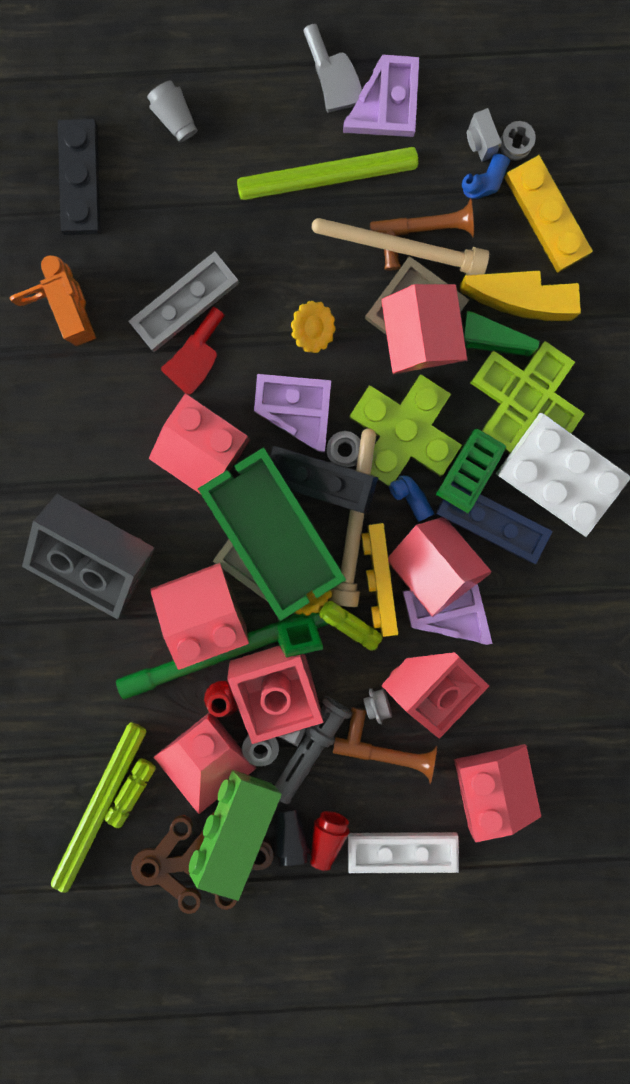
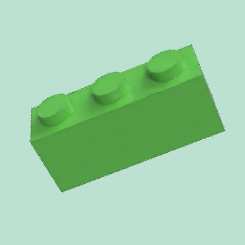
[189,770,282,901]

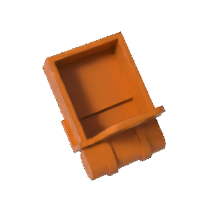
[10,255,96,346]

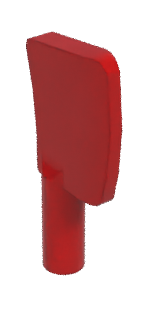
[161,307,225,395]

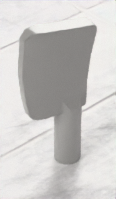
[303,24,362,113]

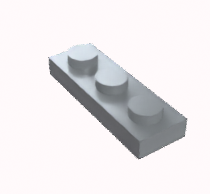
[129,251,239,352]

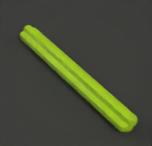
[237,147,418,200]
[51,722,146,893]

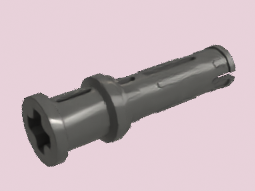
[274,696,352,804]

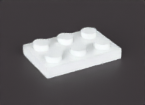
[496,413,630,537]

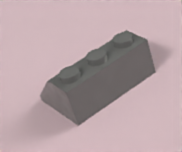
[22,494,154,619]

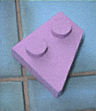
[343,55,419,137]
[254,374,331,453]
[402,584,492,645]

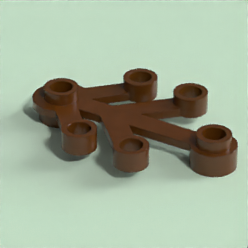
[131,812,274,914]

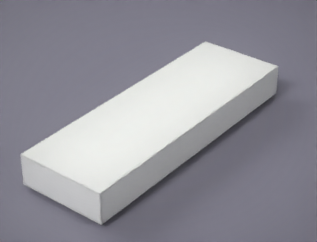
[348,832,459,873]

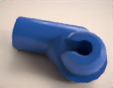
[462,154,510,200]
[389,475,434,522]

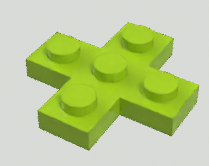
[471,341,585,454]
[349,374,462,486]

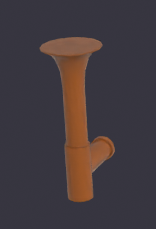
[370,198,474,271]
[333,707,437,784]

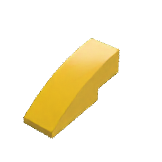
[460,271,581,321]

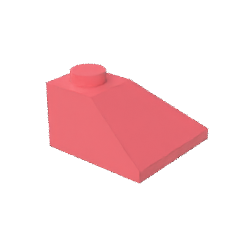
[381,652,489,739]
[154,712,256,814]

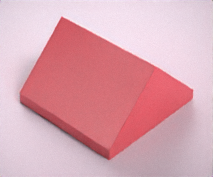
[381,284,468,374]
[388,517,492,617]

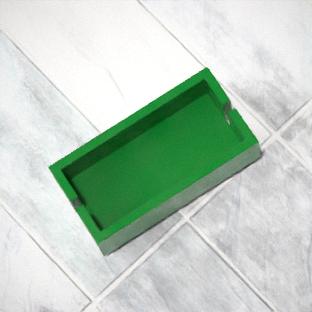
[198,447,346,621]

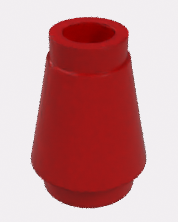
[204,681,238,717]
[310,811,350,871]

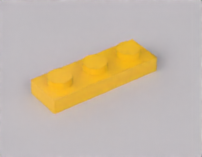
[504,155,593,273]
[361,523,398,637]

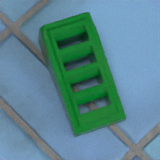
[462,311,539,357]
[436,429,506,513]

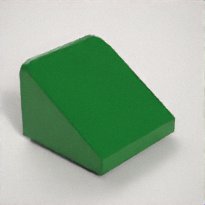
[277,617,323,658]

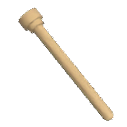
[312,218,489,276]
[329,428,376,607]

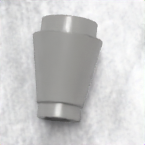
[147,80,198,142]

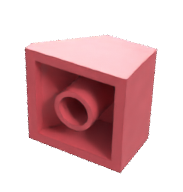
[149,393,250,493]
[151,563,249,670]
[227,646,323,744]
[454,744,541,842]

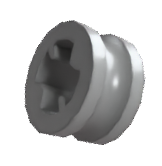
[500,121,536,161]

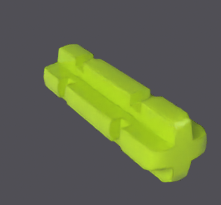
[319,601,383,650]
[104,758,156,828]

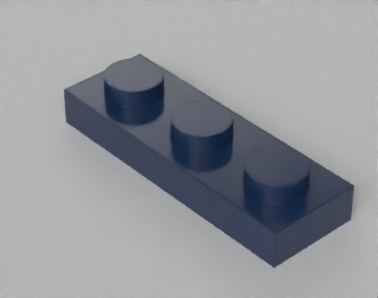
[436,482,553,564]

